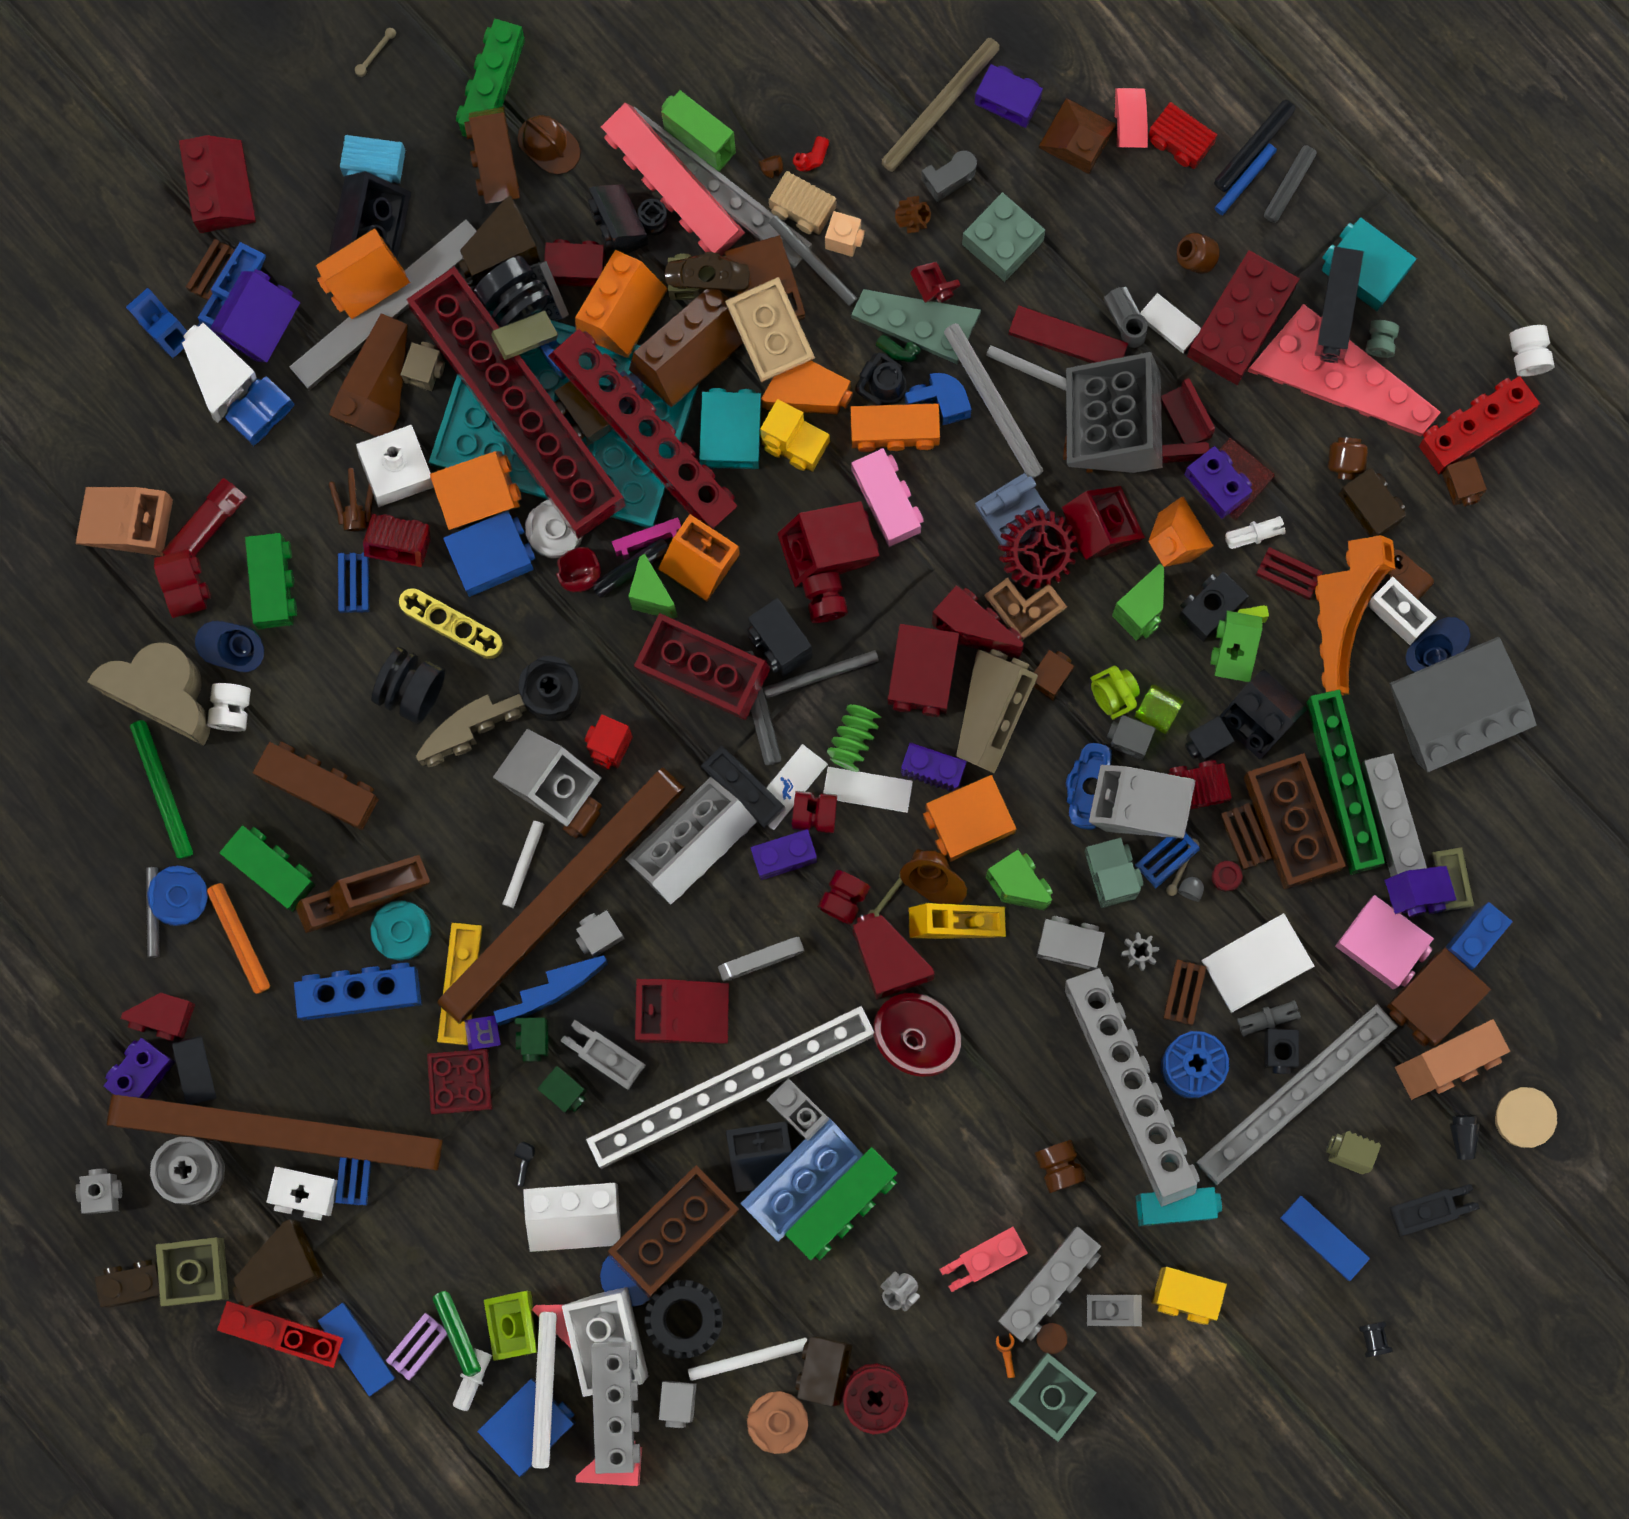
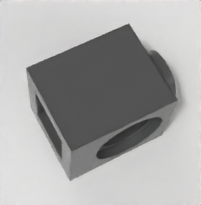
[1107,715,1155,760]

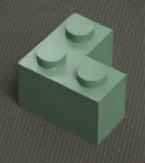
[1084,838,1144,908]

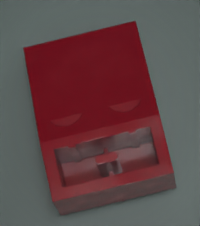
[932,585,1024,659]
[635,979,729,1044]

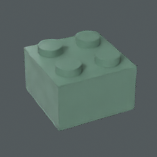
[962,192,1045,282]
[1008,1353,1097,1442]

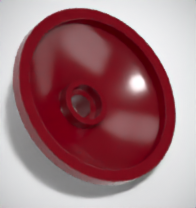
[873,993,961,1077]

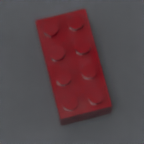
[1187,250,1300,386]
[634,613,771,721]

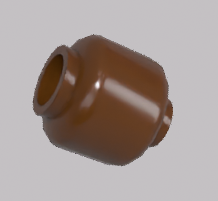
[1177,232,1220,274]
[1328,437,1368,480]

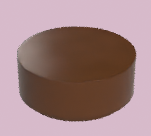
[1036,1323,1067,1354]

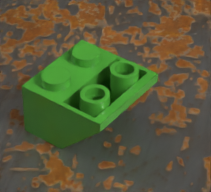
[986,850,1053,910]

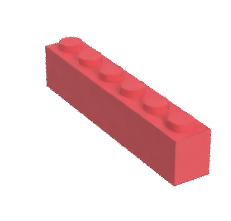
[601,103,745,256]

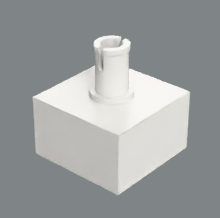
[356,425,434,507]

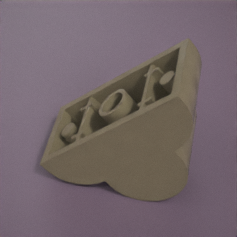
[87,643,210,746]

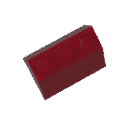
[179,135,256,233]

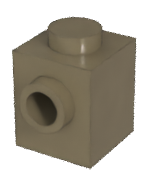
[400,342,445,391]

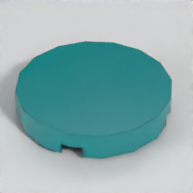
[370,901,431,961]

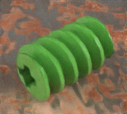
[827,704,882,772]

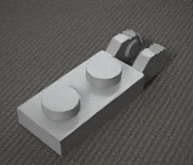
[561,1020,646,1090]

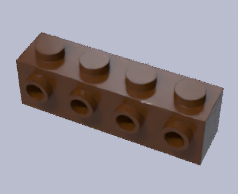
[253,741,379,830]

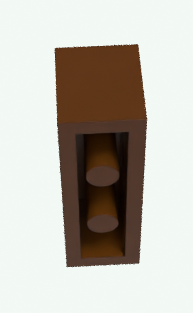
[464,107,520,204]

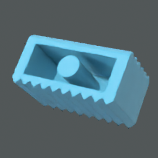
[340,135,406,184]

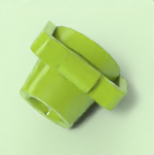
[1090,666,1140,720]

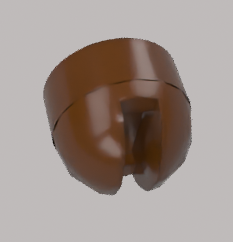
[759,155,783,178]

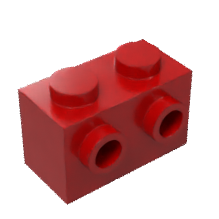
[585,714,633,770]

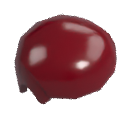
[556,547,601,592]

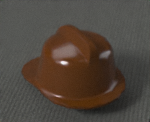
[518,115,580,175]
[900,849,967,905]

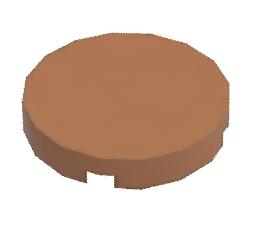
[747,1391,808,1454]

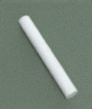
[503,820,545,908]

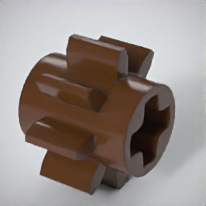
[895,196,931,234]

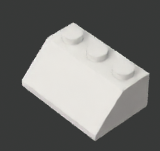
[523,1183,621,1252]
[562,1287,649,1397]

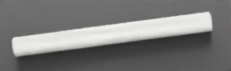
[688,1337,807,1381]

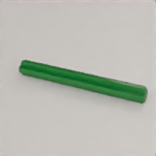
[130,720,193,859]

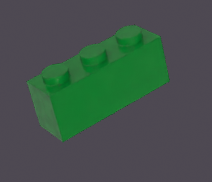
[245,533,297,629]
[219,825,315,913]

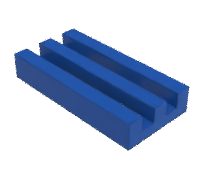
[338,552,369,613]
[1135,832,1200,889]
[335,1157,371,1206]

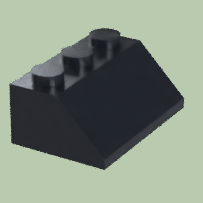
[328,171,411,259]

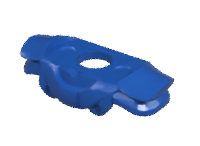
[1066,743,1112,829]

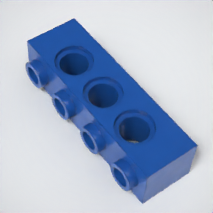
[294,963,422,1021]

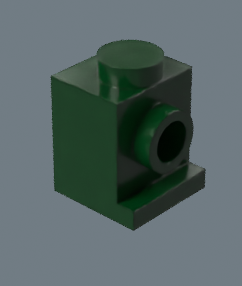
[515,1018,548,1062]

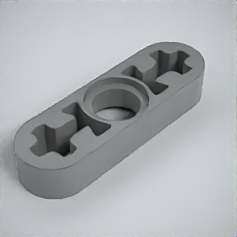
[718,937,805,982]

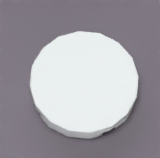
[525,500,583,558]

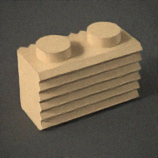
[769,171,836,235]

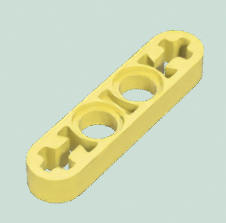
[399,588,503,659]

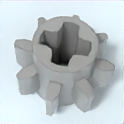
[1121,932,1159,971]
[880,1271,920,1312]

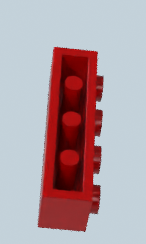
[1419,376,1540,474]

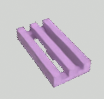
[386,1313,447,1381]

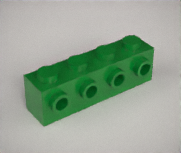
[456,18,525,137]
[785,1147,898,1261]

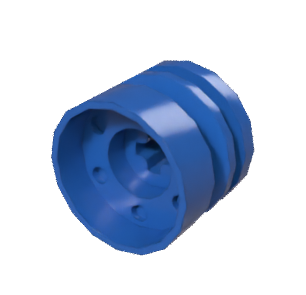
[1161,1031,1229,1098]

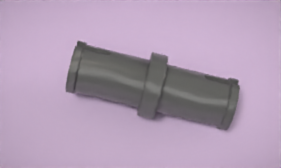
[1237,1000,1301,1037]

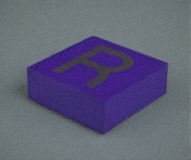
[464,1016,501,1050]

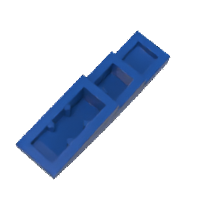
[197,242,266,342]
[494,955,608,1026]

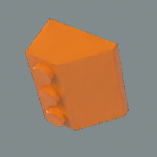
[575,250,667,358]

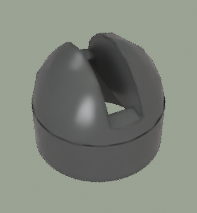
[1178,877,1204,902]

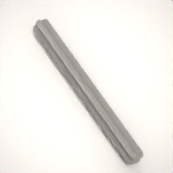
[944,323,1043,479]

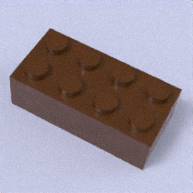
[1244,753,1346,890]
[607,1165,739,1299]

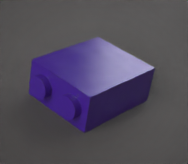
[210,269,300,363]

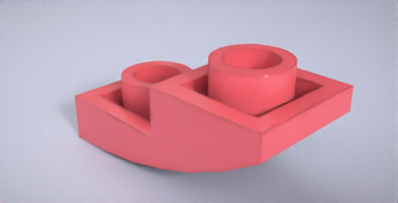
[1115,88,1148,148]

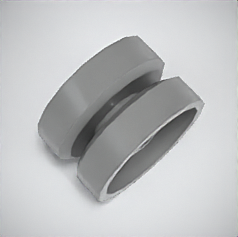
[150,1137,225,1205]

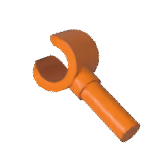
[996,1333,1015,1378]

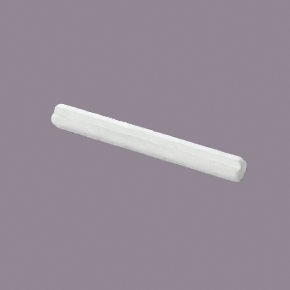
[532,1312,557,1469]

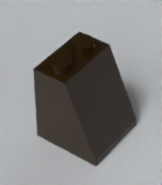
[459,196,540,287]
[233,1219,324,1308]

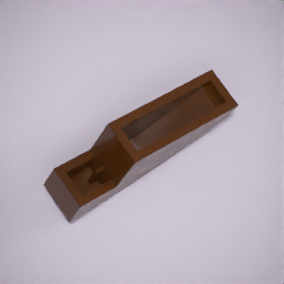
[295,855,430,933]

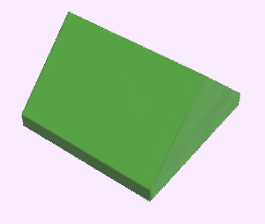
[628,554,678,619]

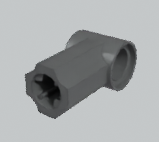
[1104,287,1148,348]

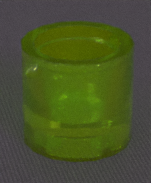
[1134,684,1184,734]

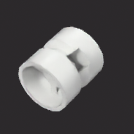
[1509,325,1555,376]
[207,683,251,732]

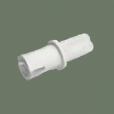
[1225,516,1285,549]
[453,1348,492,1411]

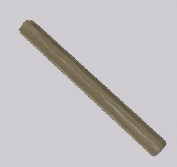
[882,38,1000,172]

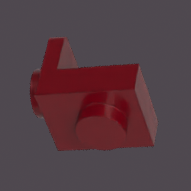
[910,261,961,303]

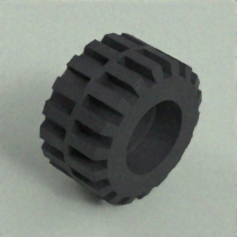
[645,1280,723,1358]

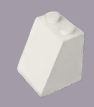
[182,323,257,423]

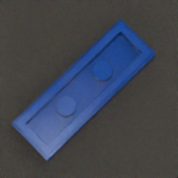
[1280,1196,1370,1281]
[318,1303,396,1397]

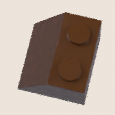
[1387,947,1491,1048]

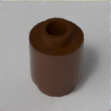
[562,796,603,839]

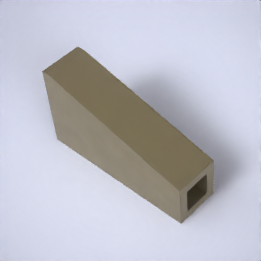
[956,649,1038,773]

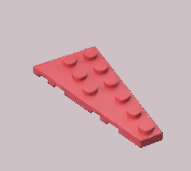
[1248,304,1441,437]

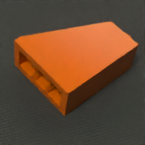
[761,361,853,414]
[1148,497,1213,567]

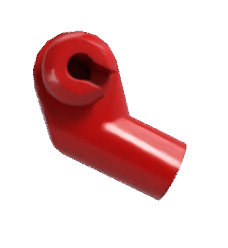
[793,136,830,172]

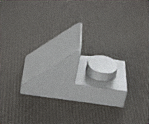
[1087,1295,1142,1326]

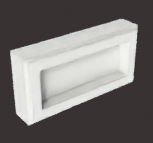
[1140,293,1201,353]

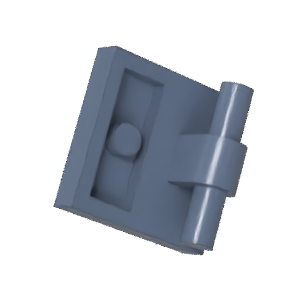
[975,473,1050,553]

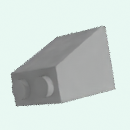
[493,729,601,826]

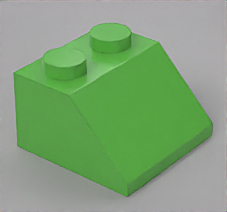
[1112,564,1164,641]

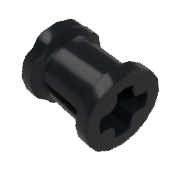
[1359,1321,1393,1357]

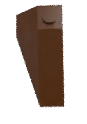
[329,313,408,437]

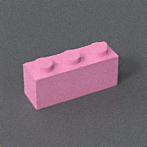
[851,448,924,547]

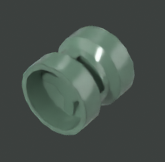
[1365,320,1399,358]

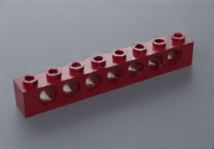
[548,328,737,529]

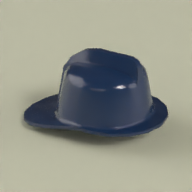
[1405,617,1471,672]
[195,621,264,672]

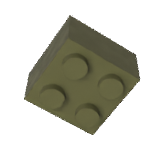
[156,1237,229,1307]

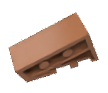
[1395,1019,1510,1100]

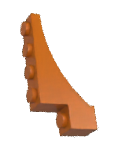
[1315,535,1395,696]

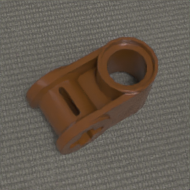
[1383,549,1434,600]

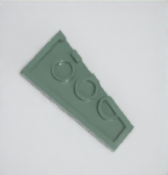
[851,289,981,364]

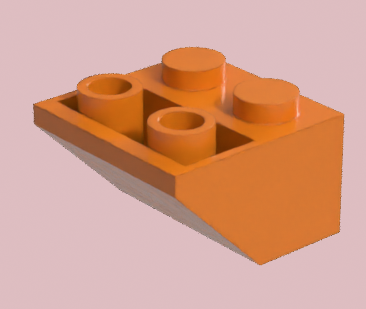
[658,514,740,602]

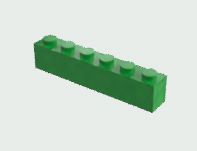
[1306,690,1385,875]

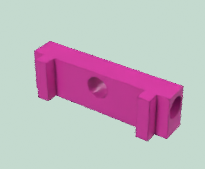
[612,517,681,560]

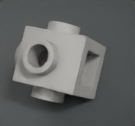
[76,1169,122,1214]

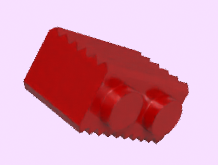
[1148,102,1217,169]

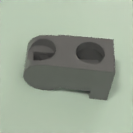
[921,151,977,202]

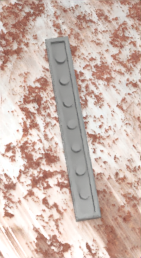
[634,107,812,268]
[289,220,476,391]
[1195,1004,1398,1186]

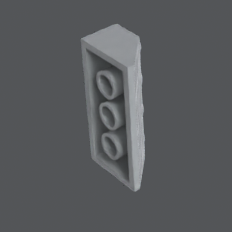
[625,777,757,905]

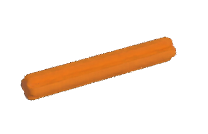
[207,883,270,994]

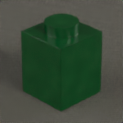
[537,1066,587,1114]

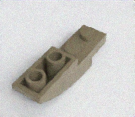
[416,694,527,767]

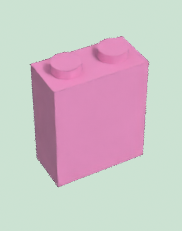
[1335,895,1434,990]

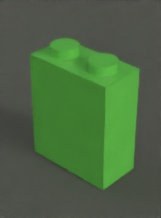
[661,90,736,172]

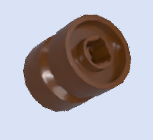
[1035,1140,1086,1194]

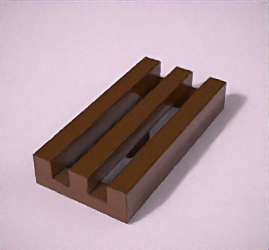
[186,239,235,301]
[1220,803,1272,870]
[1163,960,1206,1026]

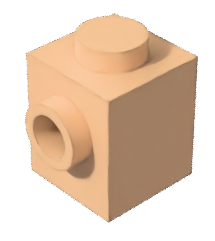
[825,211,865,257]

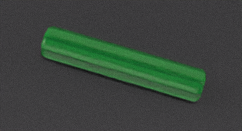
[433,1291,481,1377]

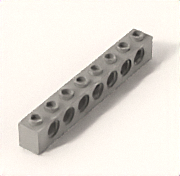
[1065,968,1200,1207]

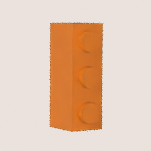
[851,404,940,452]

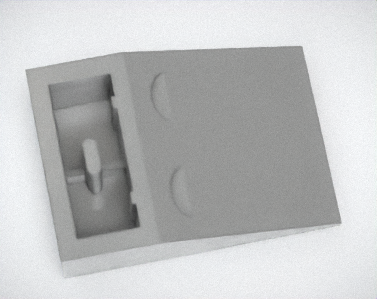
[1089,765,1196,838]

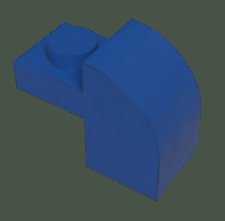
[126,288,187,358]
[905,373,971,425]

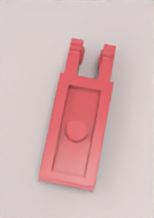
[939,1227,1028,1292]

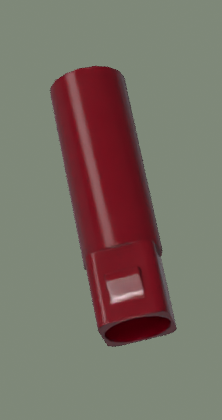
[162,478,247,557]

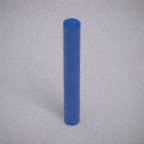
[1214,144,1277,215]

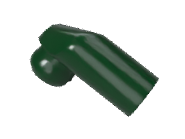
[876,335,921,362]

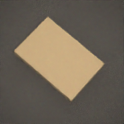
[725,277,815,382]

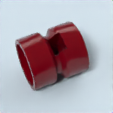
[802,572,848,623]
[792,791,837,833]
[817,870,870,925]

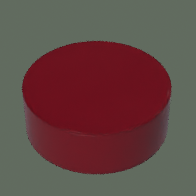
[1211,861,1243,892]

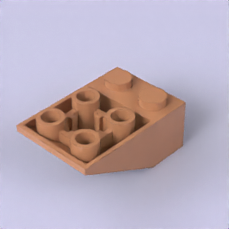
[76,487,173,556]

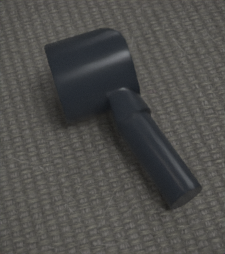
[514,1141,535,1187]

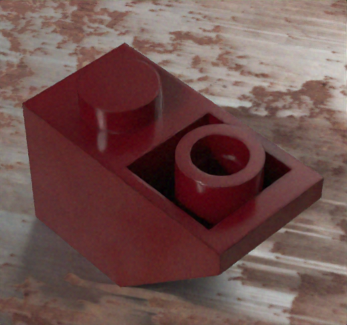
[120,993,195,1041]

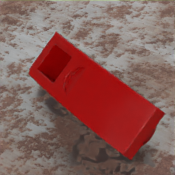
[217,1301,344,1368]

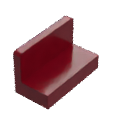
[1161,378,1215,444]

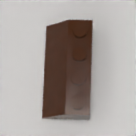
[629,289,744,408]

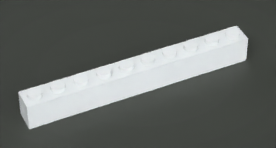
[586,1006,874,1169]

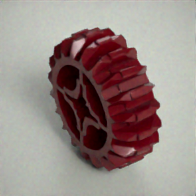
[998,508,1078,589]

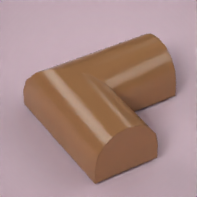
[984,578,1067,641]

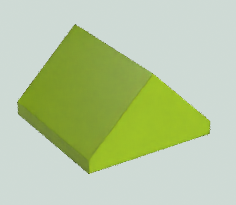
[484,1291,538,1361]

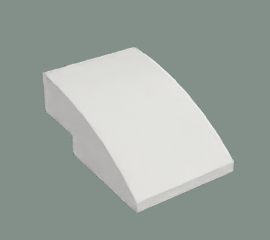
[1201,913,1314,1013]

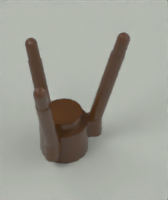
[329,467,374,531]

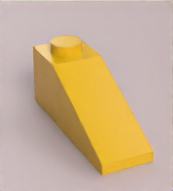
[909,903,1006,939]

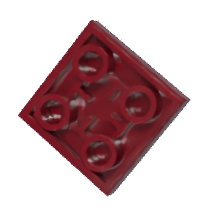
[427,1049,492,1115]

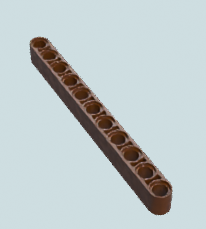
[437,767,686,1024]
[106,1094,443,1170]

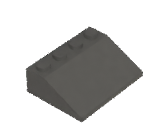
[1066,352,1163,473]
[1389,637,1537,772]

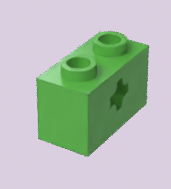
[1210,611,1262,682]

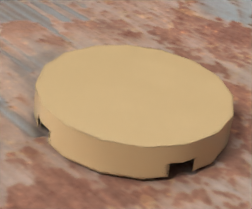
[1495,1087,1557,1148]

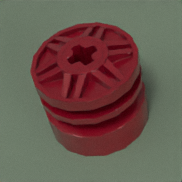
[843,1363,908,1434]

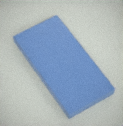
[740,1117,864,1241]

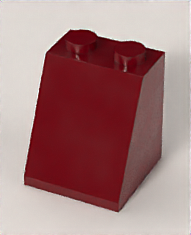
[777,501,879,588]
[888,624,959,717]
[853,913,934,1000]

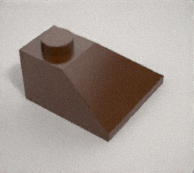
[1039,98,1117,174]

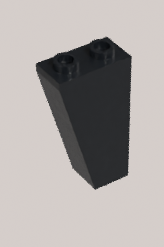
[1315,247,1364,363]

